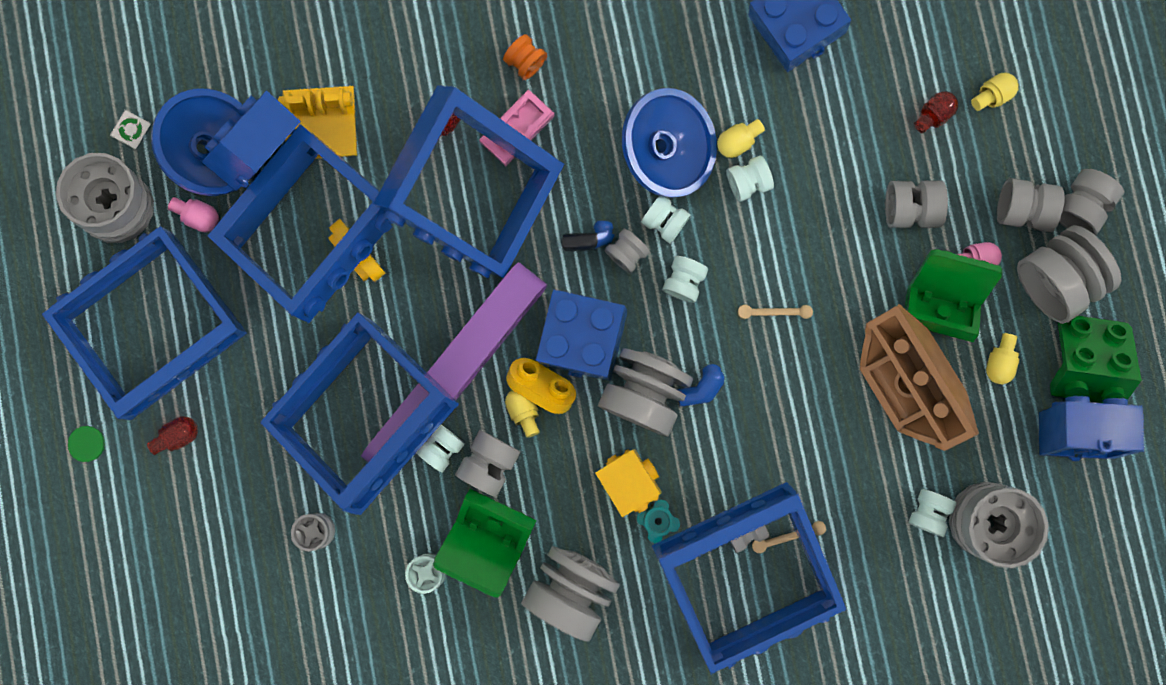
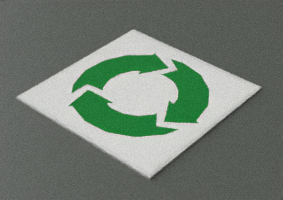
[111,110,151,149]

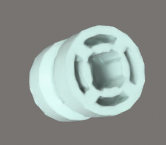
[726,155,774,202]
[641,196,691,244]
[662,256,708,303]
[416,425,465,473]
[908,489,957,537]
[405,553,446,594]

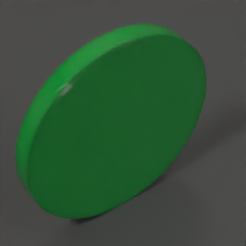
[68,426,105,462]

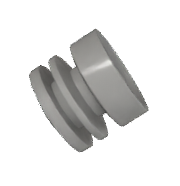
[56,153,154,243]
[1017,225,1121,324]
[597,348,693,437]
[949,482,1049,568]
[521,546,620,642]

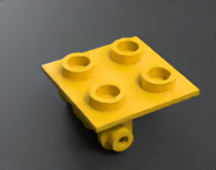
[278,86,357,158]

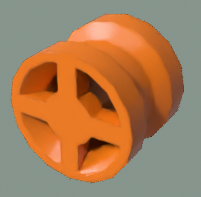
[503,34,548,80]

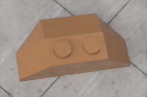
[859,304,979,451]

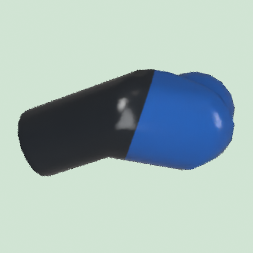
[562,221,615,251]

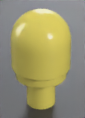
[971,73,1019,111]
[717,119,765,158]
[986,333,1020,384]
[505,390,540,438]

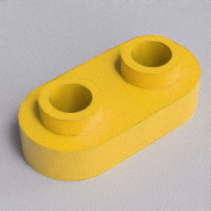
[328,218,386,282]
[506,358,576,414]

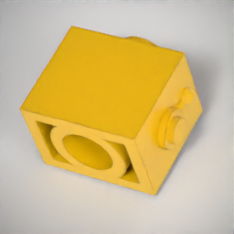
[595,449,662,518]

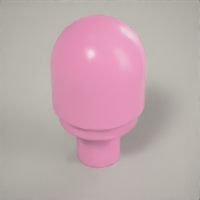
[168,197,219,233]
[957,242,1002,265]

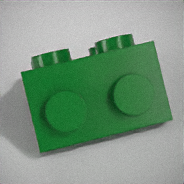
[904,249,1003,342]
[1050,316,1142,403]
[433,489,537,597]

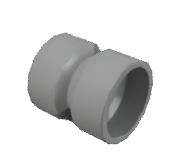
[1059,169,1124,236]
[997,178,1064,232]
[885,180,948,228]
[455,429,521,497]

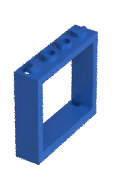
[373,85,564,279]
[208,124,393,323]
[42,226,247,420]
[260,312,459,515]
[652,482,847,674]

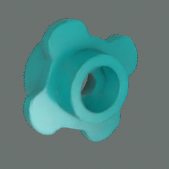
[637,499,680,543]

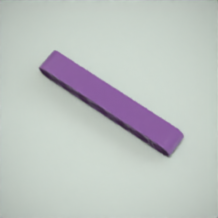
[361,262,547,462]

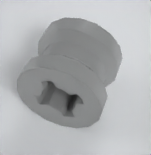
[604,228,650,274]

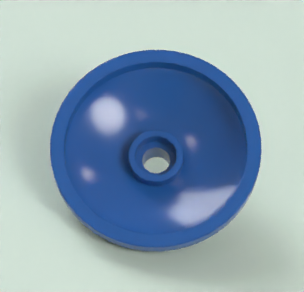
[151,88,254,196]
[622,88,717,198]

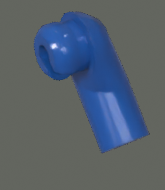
[677,364,725,407]

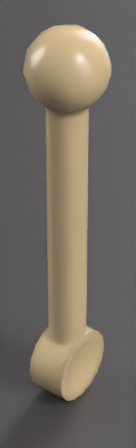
[737,305,813,320]
[752,521,826,553]

